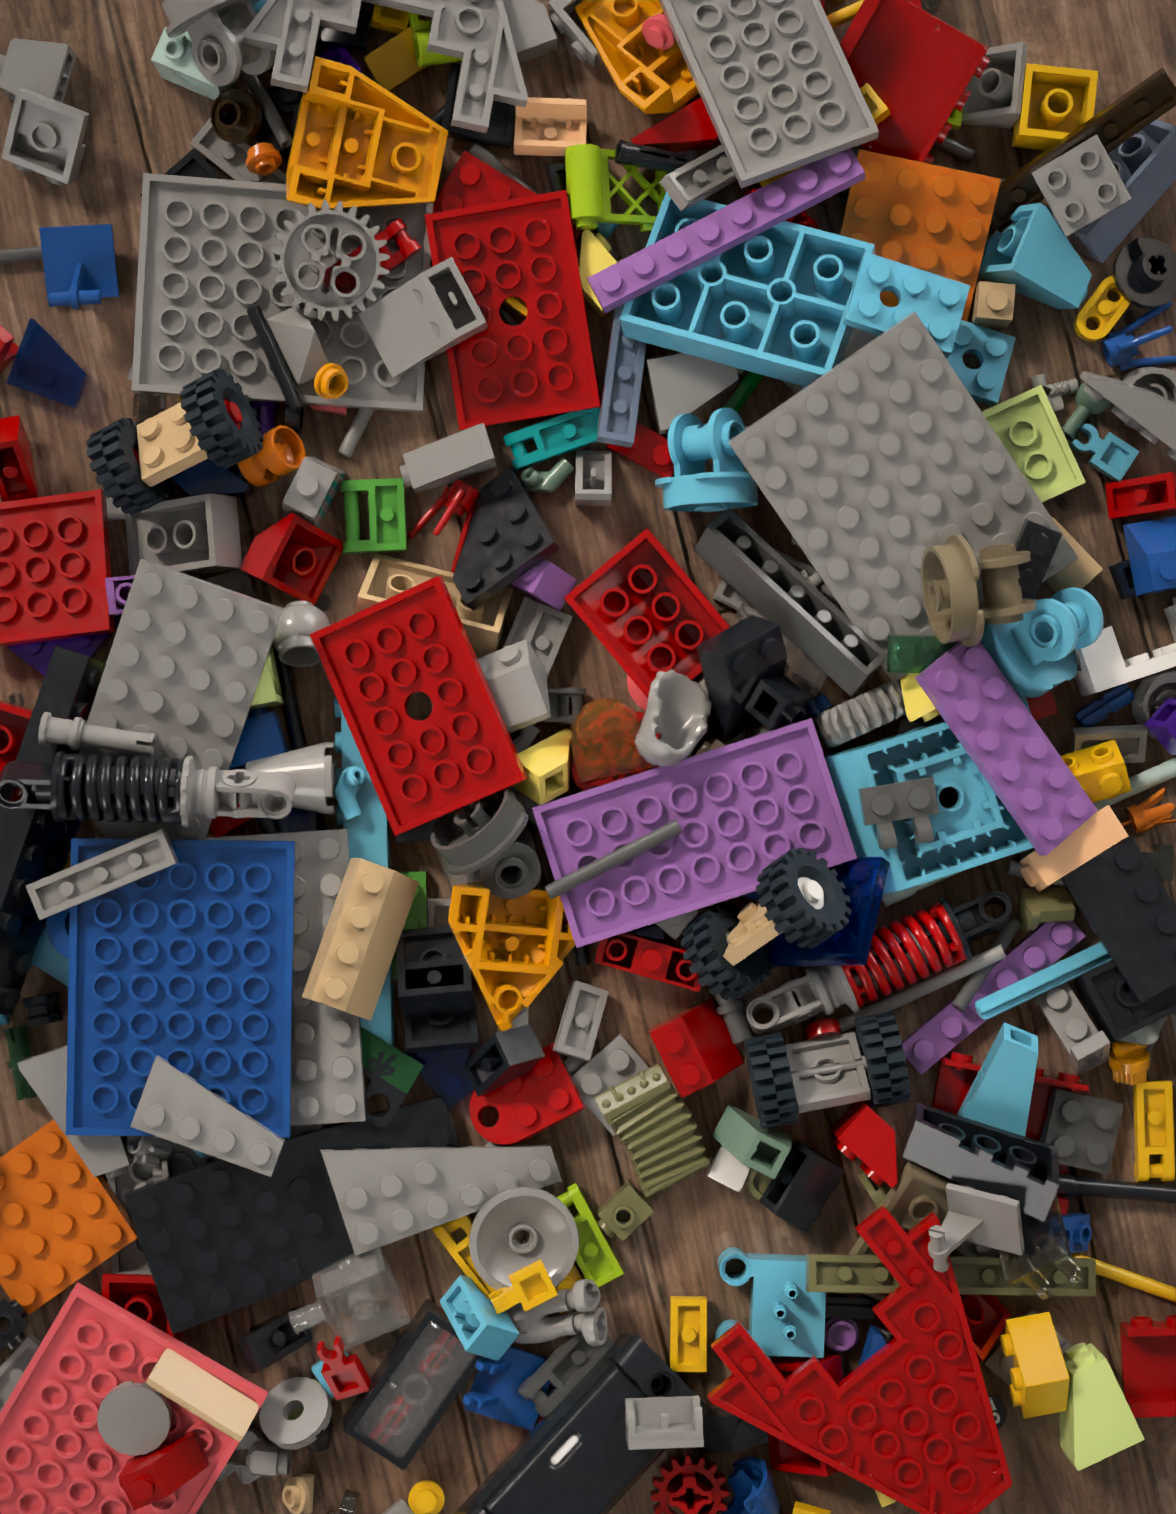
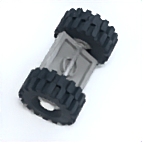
[744,1011,911,1129]

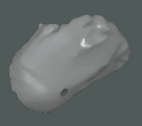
[634,669,712,768]

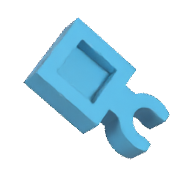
[1070,424,1140,482]

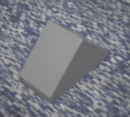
[575,450,612,507]

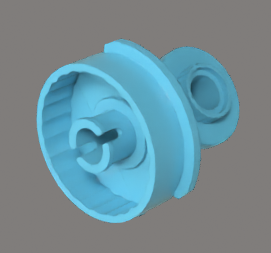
[655,408,758,512]
[981,587,1104,698]

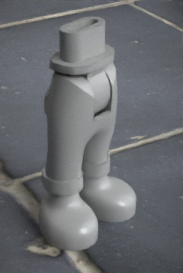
[506,1279,608,1347]

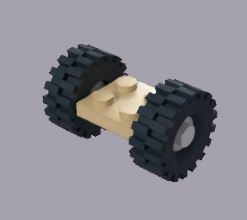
[681,848,851,1000]

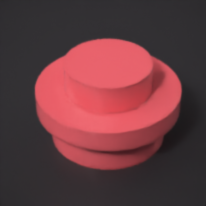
[642,14,676,50]

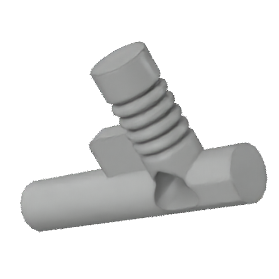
[1031,374,1079,412]

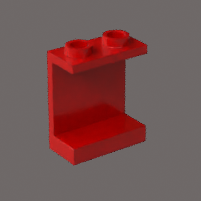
[1120,1315,1176,1418]

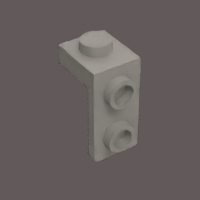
[548,0,599,67]

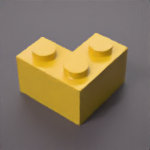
[1000,1312,1070,1419]

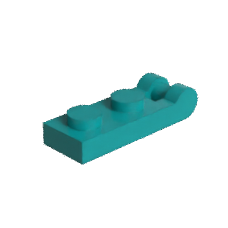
[503,408,600,471]

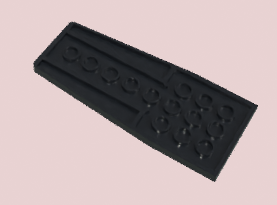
[124,1096,461,1334]

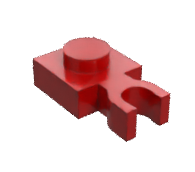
[316,1336,371,1401]

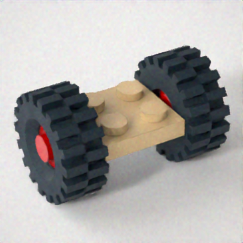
[86,369,264,516]

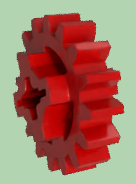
[650,1452,729,1514]

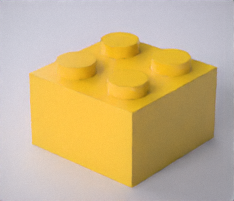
[1011,63,1098,150]

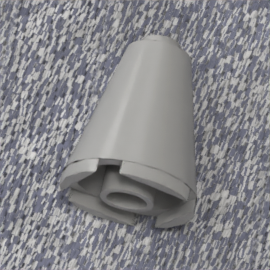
[239,742,337,814]

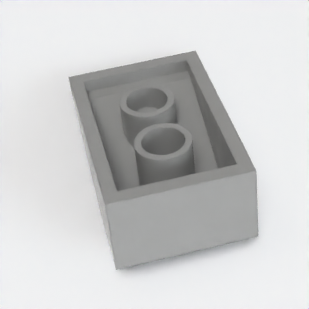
[125,493,242,576]

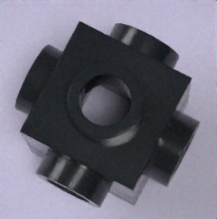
[0,1298,29,1351]

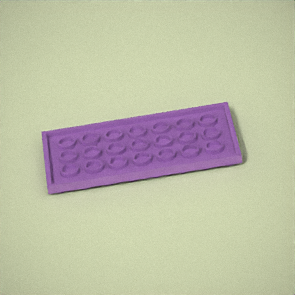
[532,718,857,948]

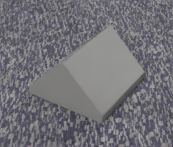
[961,41,1028,130]

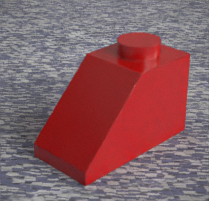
[0,415,39,502]
[118,1431,209,1511]

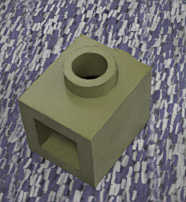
[597,1180,654,1241]

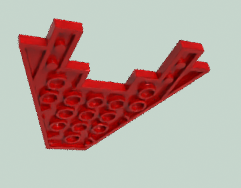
[707,1205,1013,1514]

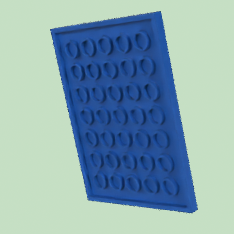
[66,838,296,1138]

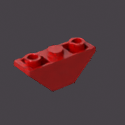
[594,932,701,992]

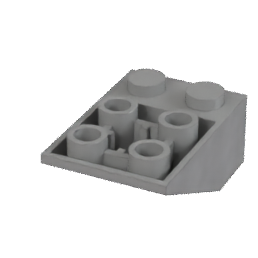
[359,257,488,378]

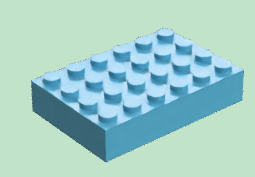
[619,192,875,387]

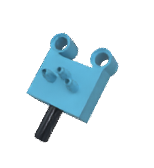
[715,1247,877,1358]

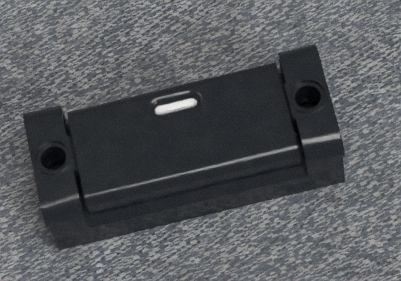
[454,1332,709,1514]

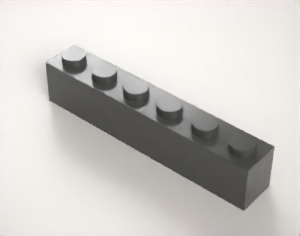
[694,508,889,697]

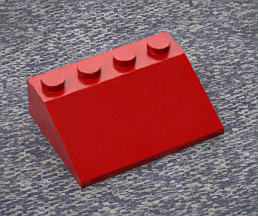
[564,528,730,698]

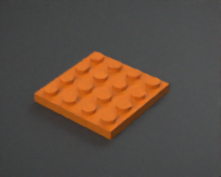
[839,149,1001,321]
[0,1119,138,1316]

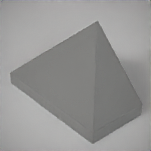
[266,304,328,386]

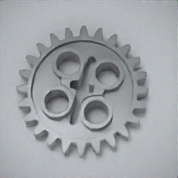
[270,200,390,321]

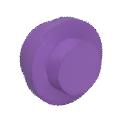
[824,1318,859,1352]

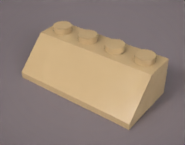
[355,553,513,658]
[302,858,419,1021]

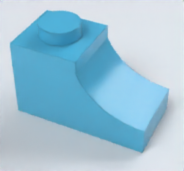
[439,1275,519,1361]

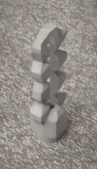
[217,1428,292,1484]

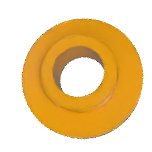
[314,363,349,399]

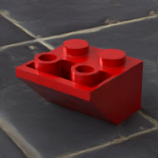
[830,1101,897,1189]

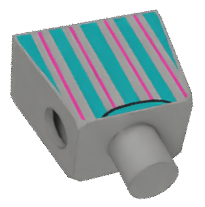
[282,457,346,528]

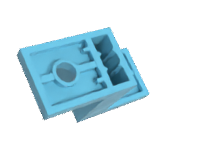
[843,252,1016,407]

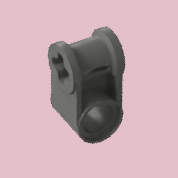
[537,688,586,725]

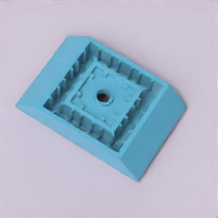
[825,694,1034,898]

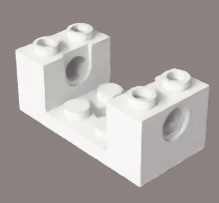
[1074,597,1176,697]

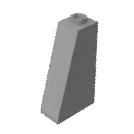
[17,1045,134,1179]

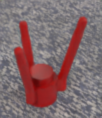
[407,479,480,573]

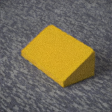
[363,19,428,92]

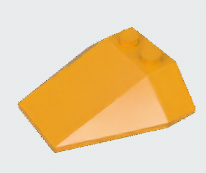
[574,0,699,114]
[286,56,448,210]

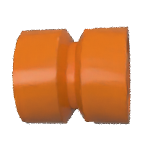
[238,425,306,488]

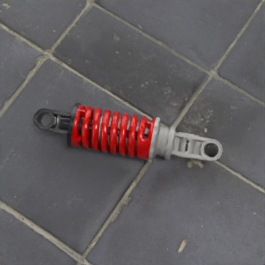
[746,891,1012,1036]

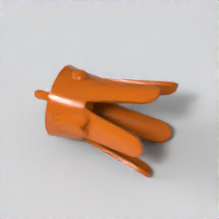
[1121,787,1176,834]

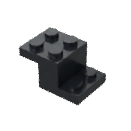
[397,926,480,1054]

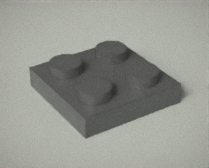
[1040,1087,1124,1174]

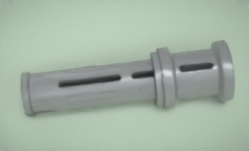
[38,712,156,757]

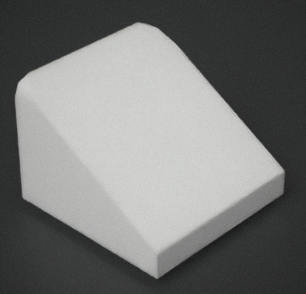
[706,1145,751,1193]

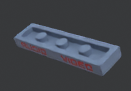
[596,304,647,448]

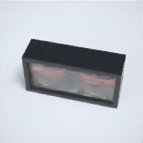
[343,1299,484,1471]

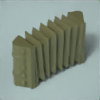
[594,1063,710,1200]

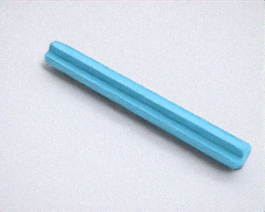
[975,942,1112,1020]

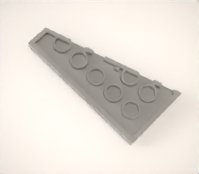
[320,1144,562,1256]

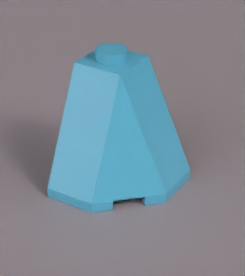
[978,203,1092,309]

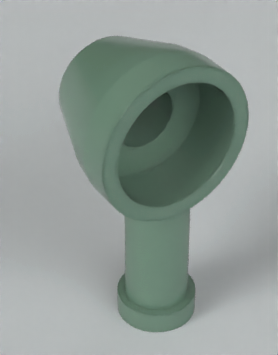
[1061,382,1111,441]

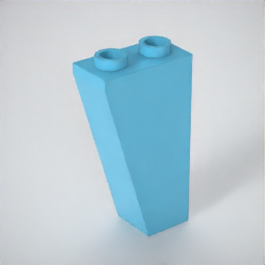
[957,1022,1039,1137]

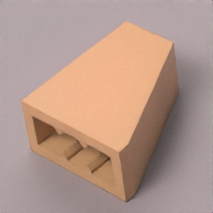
[1019,805,1129,892]

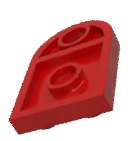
[469,1043,587,1145]

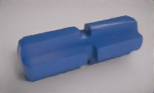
[1075,683,1135,727]

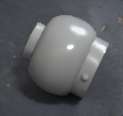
[273,601,330,667]

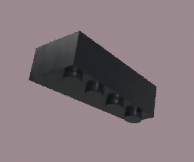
[902,1102,1060,1222]

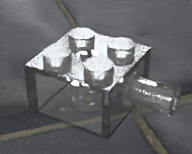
[288,1247,411,1351]

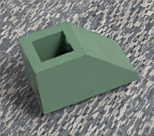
[712,1103,793,1180]

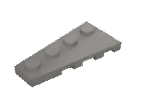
[130,1055,285,1177]

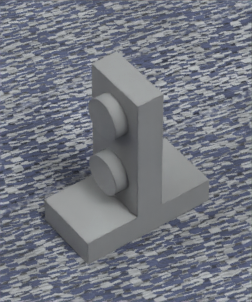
[1033,982,1110,1076]

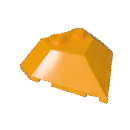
[448,882,575,1032]

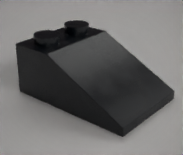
[696,615,787,743]

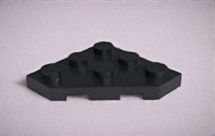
[452,466,560,611]

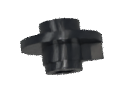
[1113,236,1176,309]

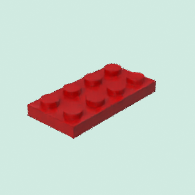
[433,150,585,244]

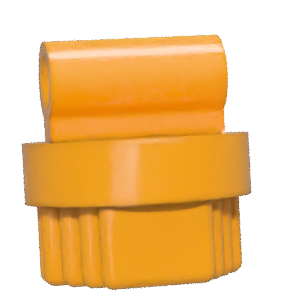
[1109,1041,1150,1085]

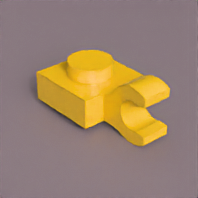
[488,1259,558,1314]

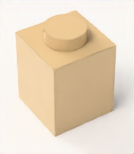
[970,281,1016,329]

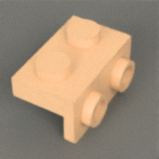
[514,97,587,156]

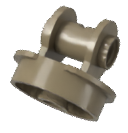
[921,534,1036,647]

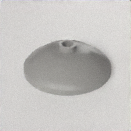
[469,1187,579,1290]

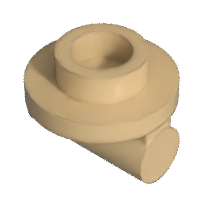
[282,1473,315,1514]

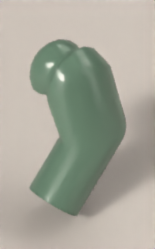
[521,457,574,493]

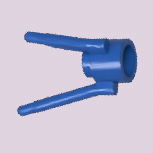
[1102,301,1176,371]

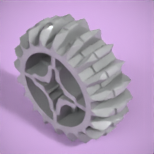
[814,680,906,747]

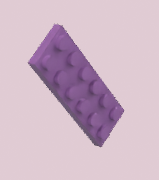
[915,641,1098,856]

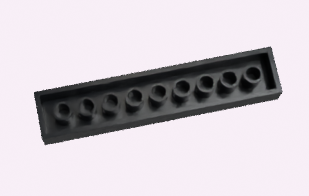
[0,646,106,1016]

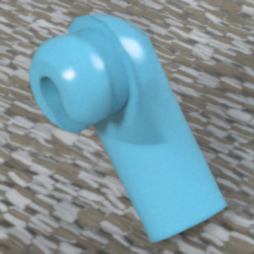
[334,766,366,821]

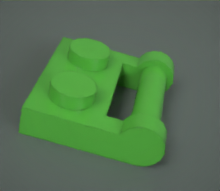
[340,478,407,554]

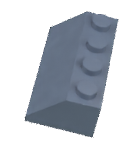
[1046,119,1176,263]

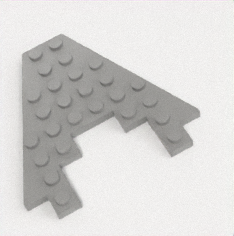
[243,0,528,133]

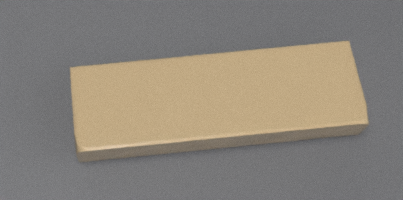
[145,1348,259,1442]

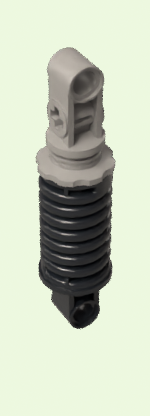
[0,751,296,827]

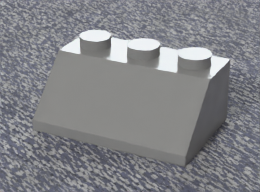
[430,639,551,733]

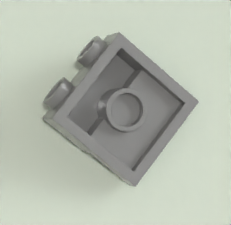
[1,87,89,186]

